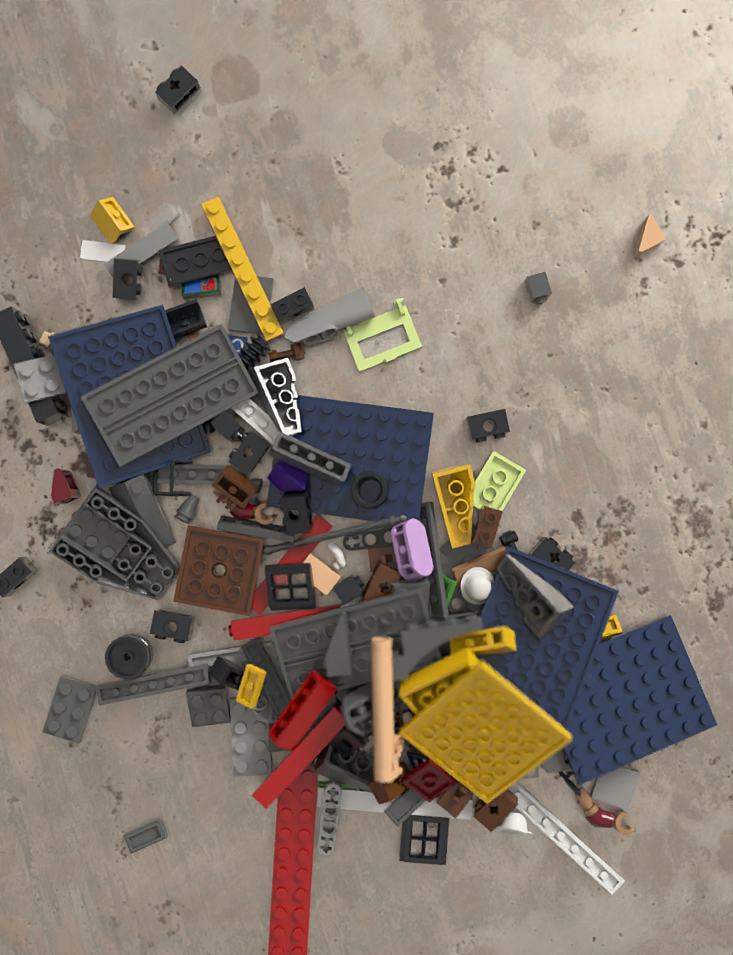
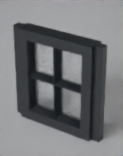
[265,563,316,611]
[399,815,449,865]

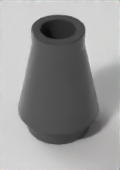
[175,495,200,524]

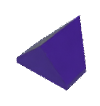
[267,460,306,491]

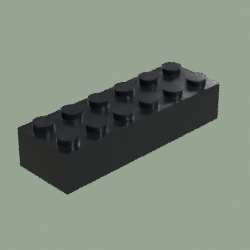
[0,306,68,426]

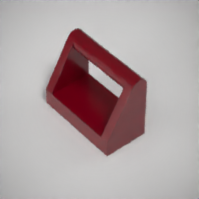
[51,468,82,505]

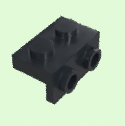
[165,299,207,339]

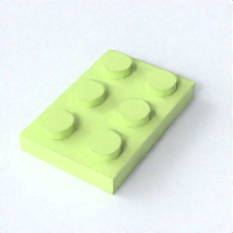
[473,451,526,511]

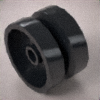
[105,633,153,679]

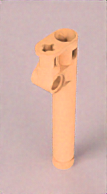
[371,637,404,782]

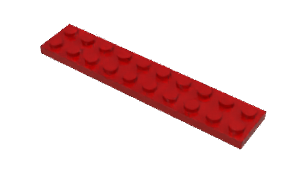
[268,765,318,955]

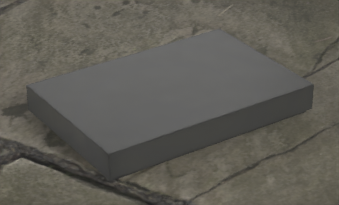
[228,276,274,335]

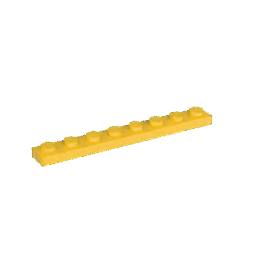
[201,196,284,342]

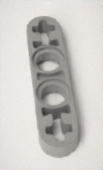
[317,781,342,856]

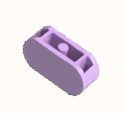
[391,519,433,581]

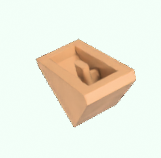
[634,215,666,257]

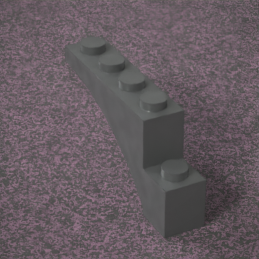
[392,615,483,681]

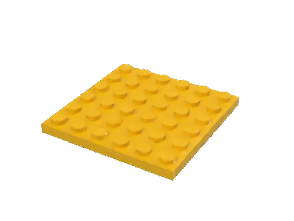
[399,660,572,804]

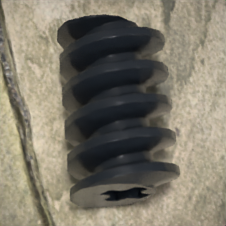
[238,332,271,373]

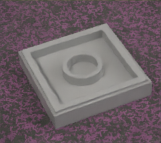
[590,767,640,810]

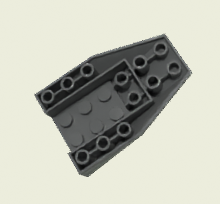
[49,484,180,600]

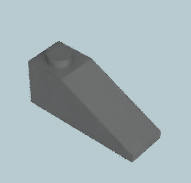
[323,611,354,677]

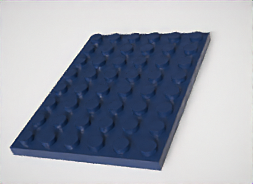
[48,305,211,488]
[267,395,434,524]
[475,546,619,731]
[562,615,718,785]

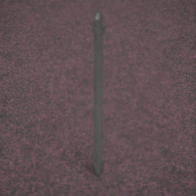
[262,515,407,555]

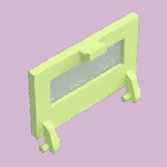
[343,298,422,372]

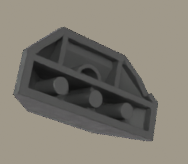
[342,680,403,736]

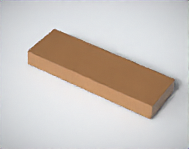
[452,547,506,587]

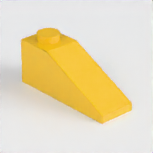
[450,626,516,655]

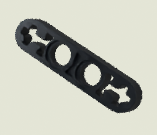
[343,528,393,551]

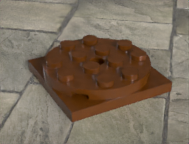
[173,525,265,616]

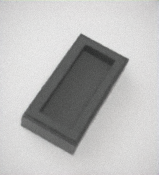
[384,788,426,827]
[124,819,168,854]

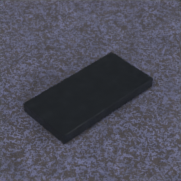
[158,236,233,288]

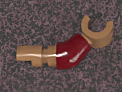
[213,489,277,525]
[574,787,634,835]

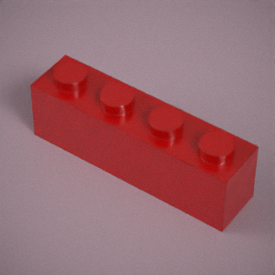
[268,670,338,751]

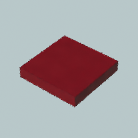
[402,758,458,802]

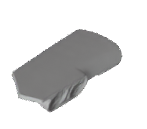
[284,288,375,346]

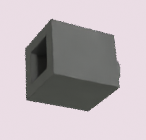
[525,271,552,303]

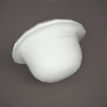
[461,567,494,605]
[494,812,532,835]

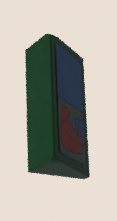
[182,275,222,299]

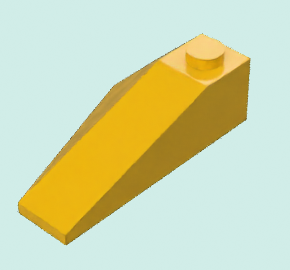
[431,464,475,549]

